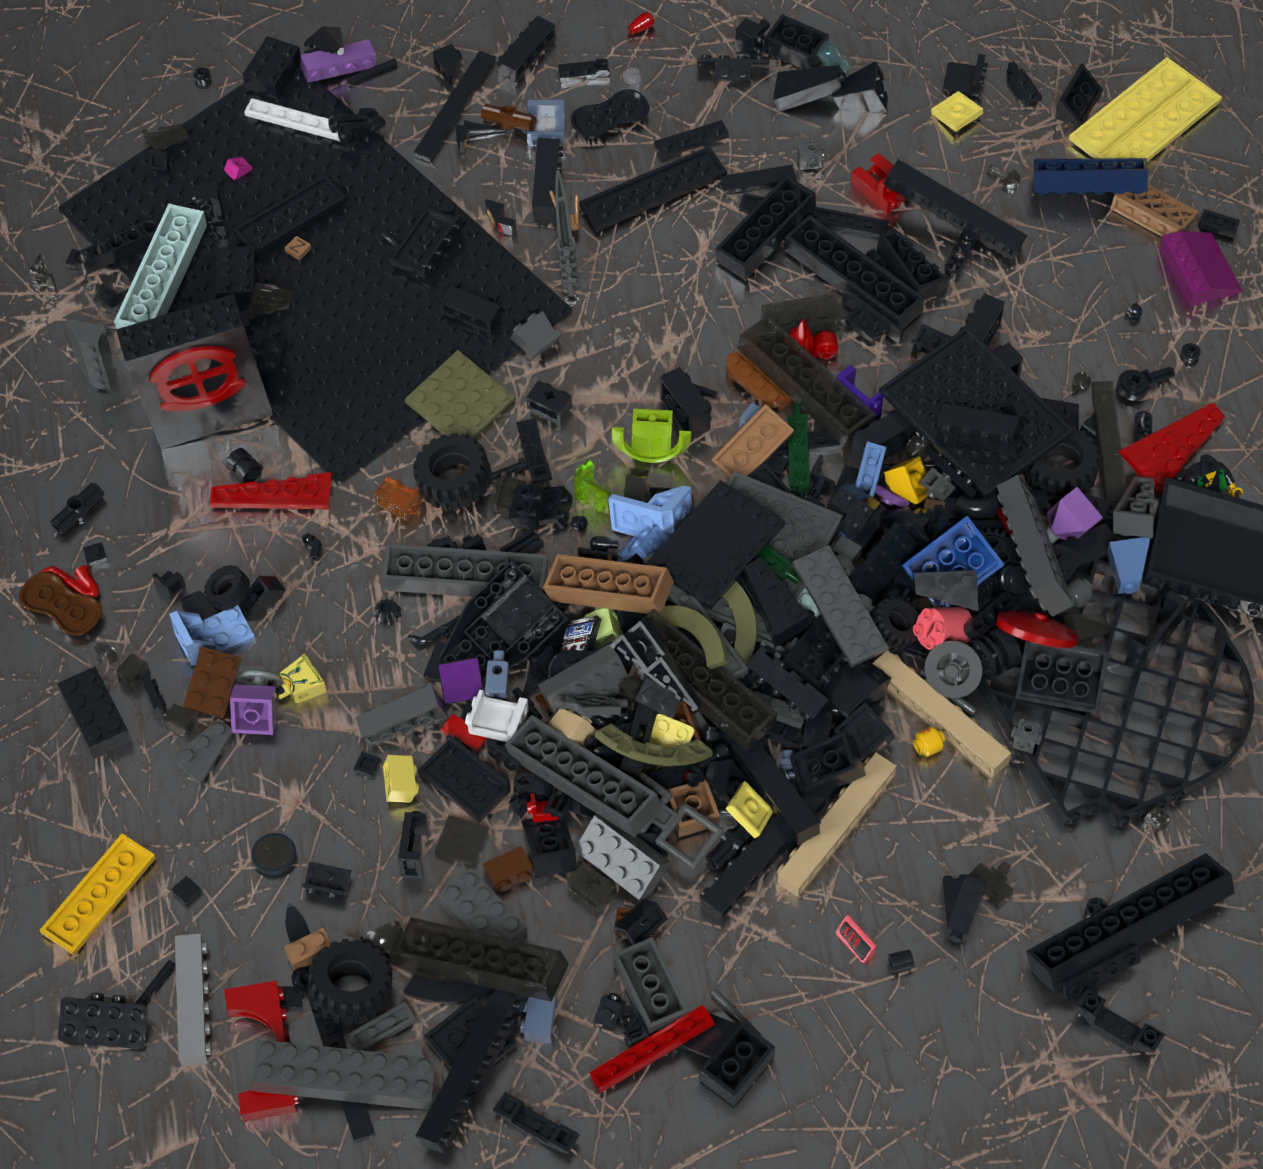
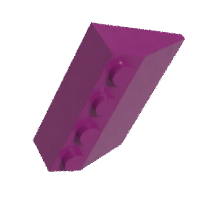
[1160,231,1243,307]

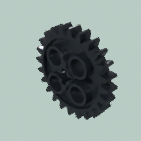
[979,528,1022,589]

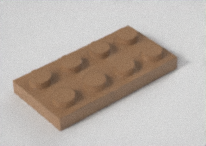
[711,404,794,478]

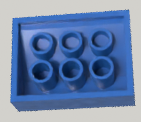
[901,516,1004,608]

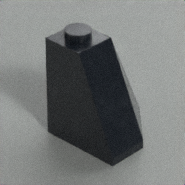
[832,61,888,113]
[941,874,987,944]

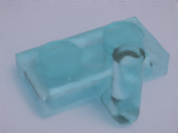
[817,40,851,73]

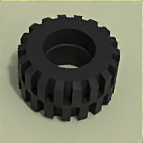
[869,596,919,653]

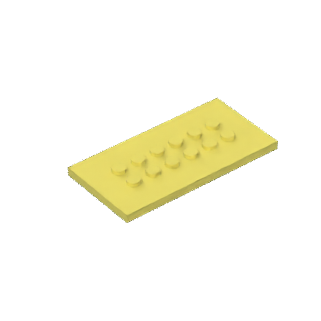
[1069,57,1222,162]

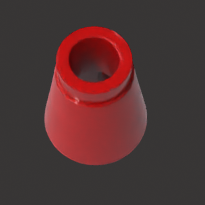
[627,11,655,35]

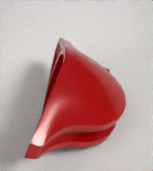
[785,319,818,364]

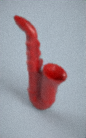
[39,565,100,598]

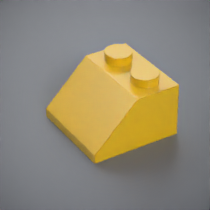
[884,456,928,504]

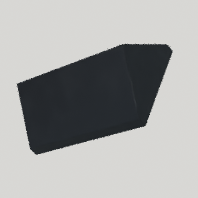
[1055,64,1103,128]

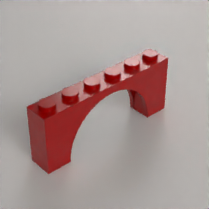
[224,980,299,1122]

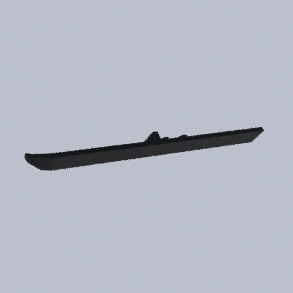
[285,903,375,1142]

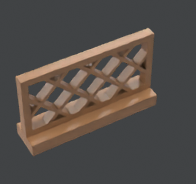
[1110,184,1199,237]

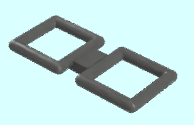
[627,772,723,870]

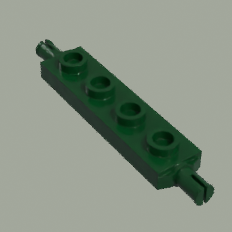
[787,403,811,499]
[755,546,801,585]

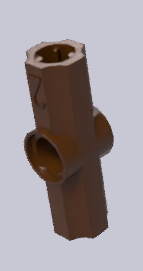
[481,104,536,132]

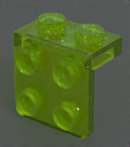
[574,459,610,514]

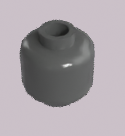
[1067,578,1093,608]

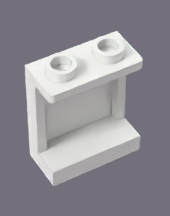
[465,690,529,742]

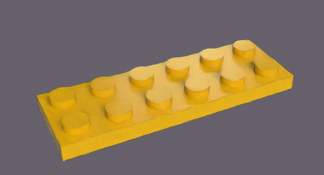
[40,834,156,955]

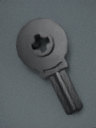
[1116,367,1175,401]

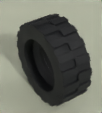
[204,565,250,611]

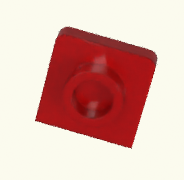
[527,793,558,823]

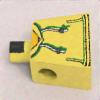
[276,654,327,703]

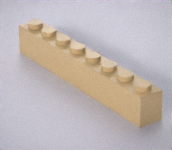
[872,650,1011,778]
[777,753,897,897]

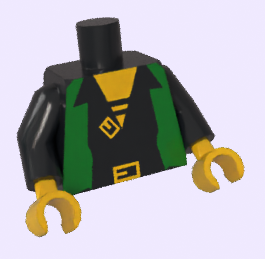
[1183,454,1243,497]

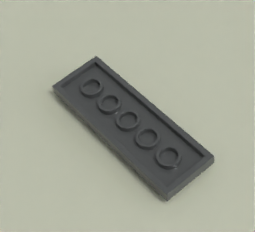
[792,545,889,668]

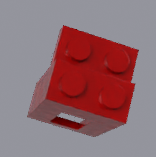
[851,153,907,214]

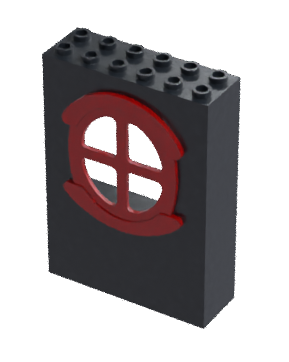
[116,294,273,450]

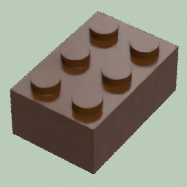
[184,647,242,720]

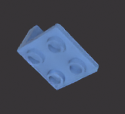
[617,525,669,562]

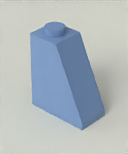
[1107,537,1150,594]

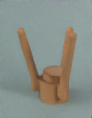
[549,190,581,231]

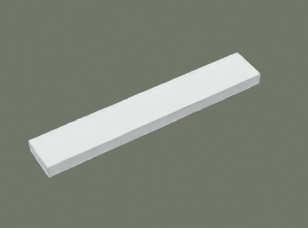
[244,98,339,141]

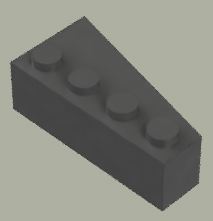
[1113,476,1154,538]

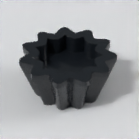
[373,598,402,626]

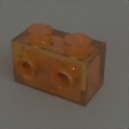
[374,477,422,522]

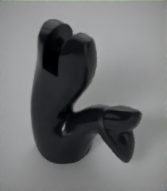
[584,715,643,758]

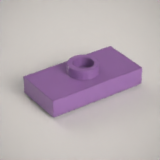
[875,484,909,508]

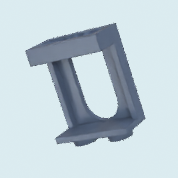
[527,100,565,146]

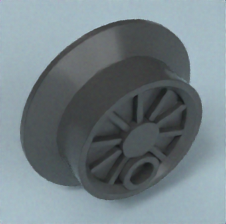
[925,641,982,698]

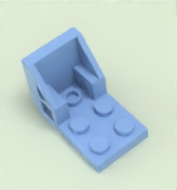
[609,486,693,537]
[169,605,255,665]

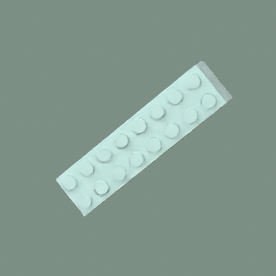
[114,204,207,329]

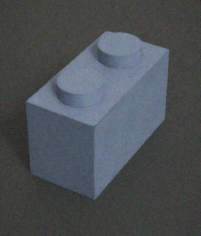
[520,992,556,1043]

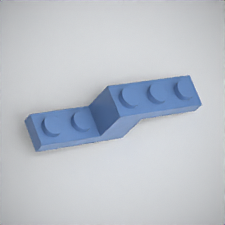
[839,441,886,542]

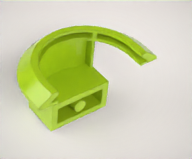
[612,409,691,463]

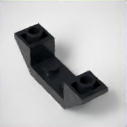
[1076,989,1165,1053]

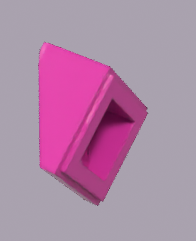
[224,157,252,180]

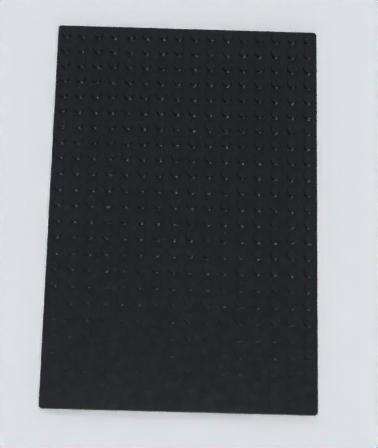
[58,64,572,483]

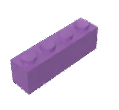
[301,39,376,83]

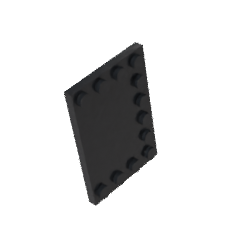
[646,480,785,609]

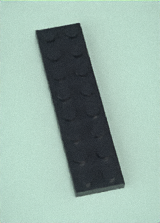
[579,146,727,232]

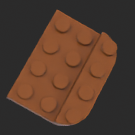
[726,334,814,410]

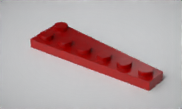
[210,472,332,510]

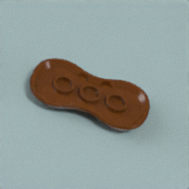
[19,572,102,636]

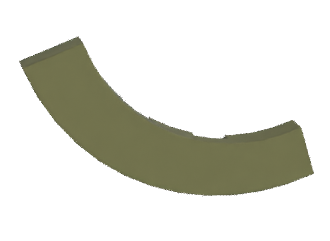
[723,581,758,678]
[653,605,729,669]
[595,723,713,766]

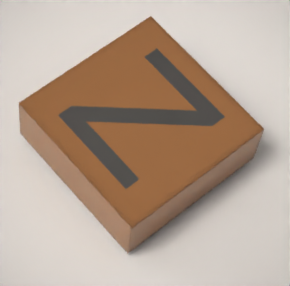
[285,236,311,260]

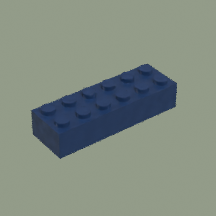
[1034,158,1148,195]

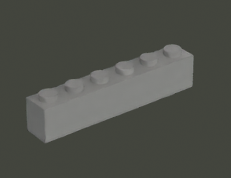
[175,933,212,1066]

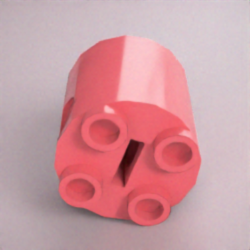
[913,607,972,650]

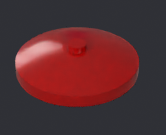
[996,611,1079,648]

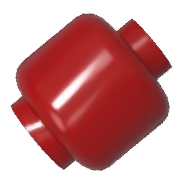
[814,330,839,359]

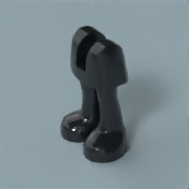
[328,108,386,144]

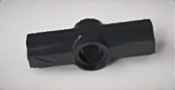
[50,482,105,534]
[705,823,753,870]

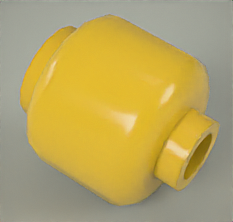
[913,726,945,757]

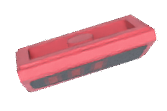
[836,915,876,963]

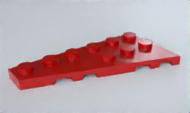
[1118,403,1225,495]

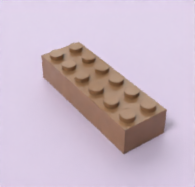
[543,554,674,615]

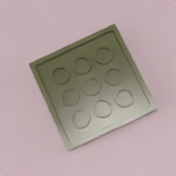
[405,350,515,439]

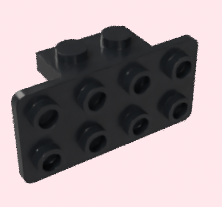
[58,992,148,1049]

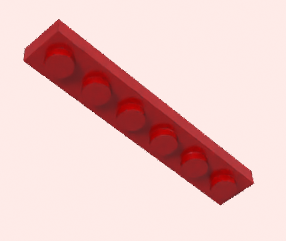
[589,1005,715,1093]

